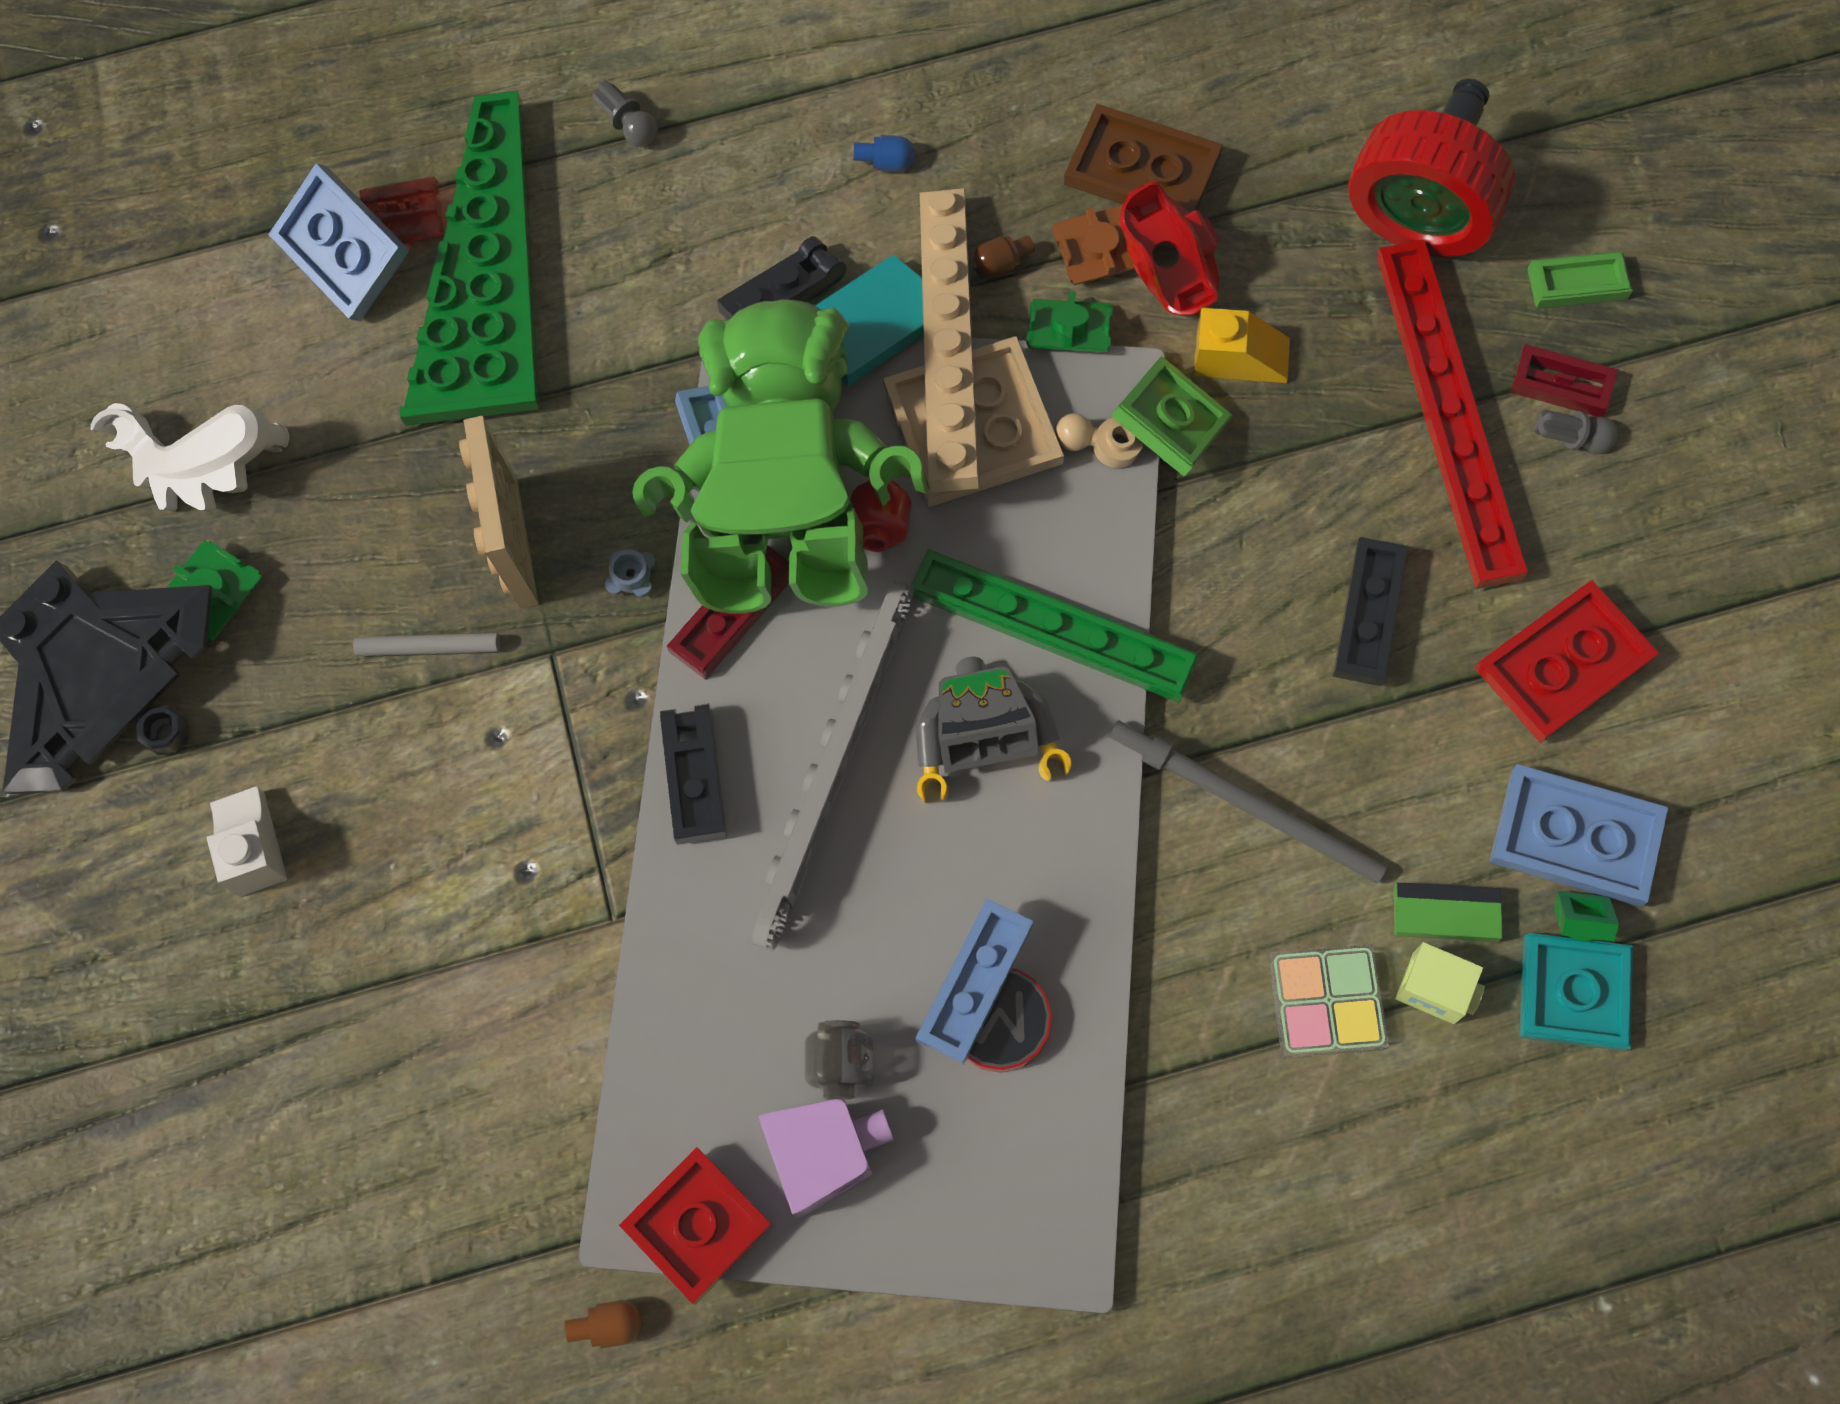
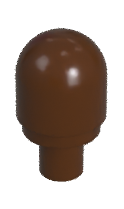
[972,235,1035,279]

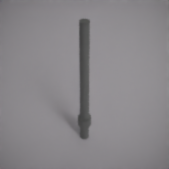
[1109,720,1387,884]

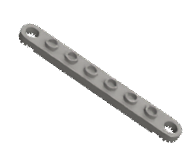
[752,581,914,951]

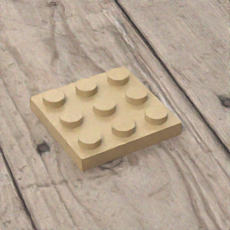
[883,336,1064,508]
[459,416,539,609]

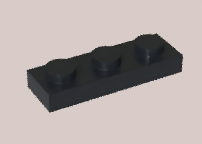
[1332,537,1408,686]

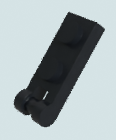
[717,236,847,319]
[660,703,727,845]

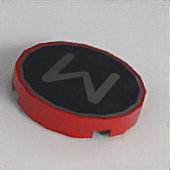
[967,968,1052,1073]

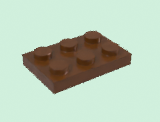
[1064,104,1223,213]

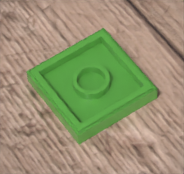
[1111,356,1233,476]

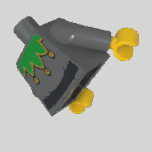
[916,656,1071,803]

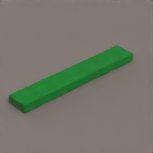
[911,549,1199,703]

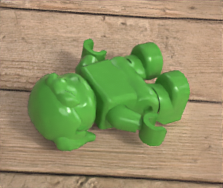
[632,299,929,614]

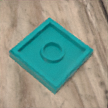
[1519,933,1633,1052]

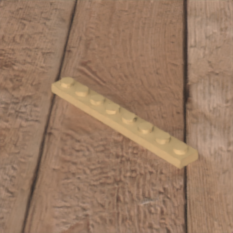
[920,188,979,493]

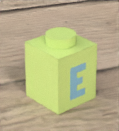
[1395,942,1485,1024]

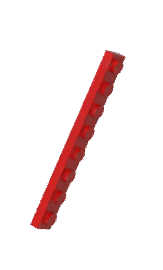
[1377,240,1528,589]

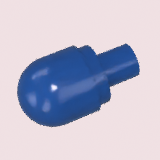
[853,135,915,172]

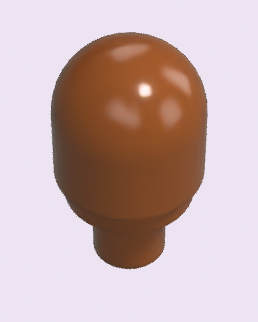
[565,1300,642,1349]

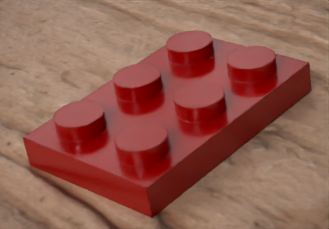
[1475,580,1659,744]

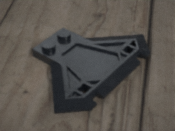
[0,560,212,794]

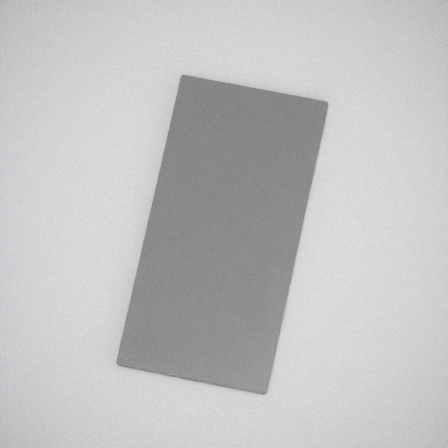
[578,336,1164,1313]

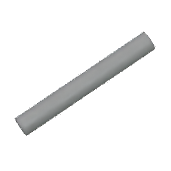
[353,633,501,656]

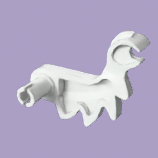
[90,403,289,512]

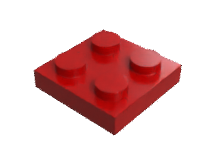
[619,1147,773,1305]

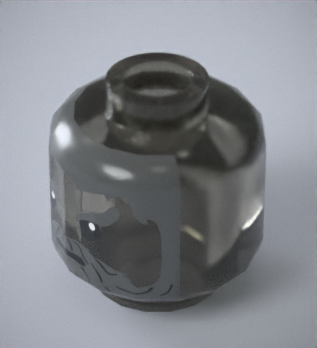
[805,1020,873,1100]

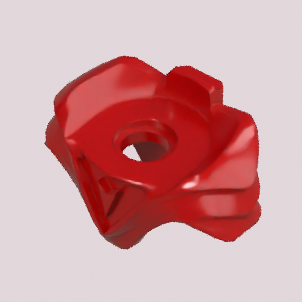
[1119,180,1220,316]

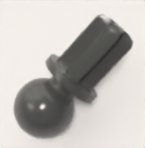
[592,81,658,147]
[1534,409,1618,454]

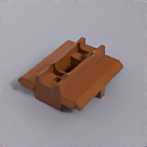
[1052,204,1135,286]

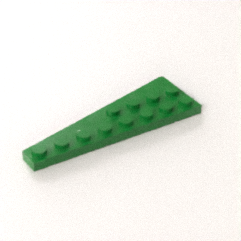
[400,90,540,426]

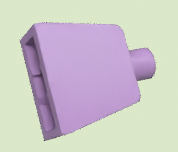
[758,1098,894,1219]

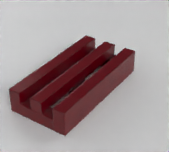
[1510,344,1618,417]

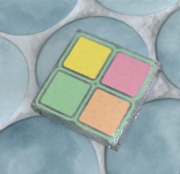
[1268,944,1389,1059]

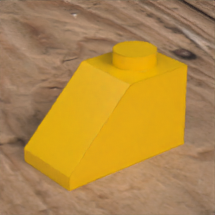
[1194,308,1290,383]

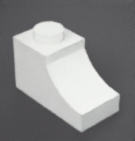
[206,786,288,897]

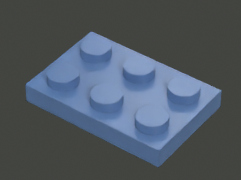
[268,163,410,322]
[1489,764,1668,907]

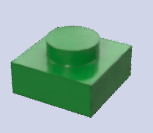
[1553,891,1619,942]

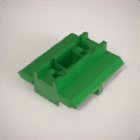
[1026,292,1113,353]
[166,540,263,641]

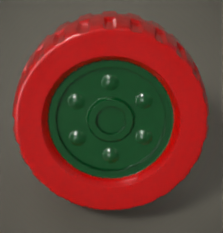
[1348,78,1515,257]

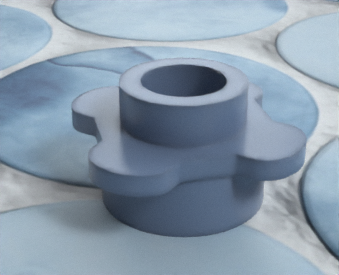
[605,550,656,597]

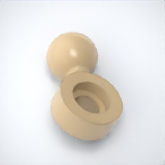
[1055,413,1143,468]

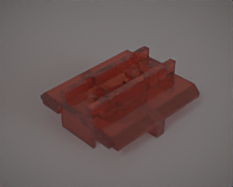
[359,176,444,250]

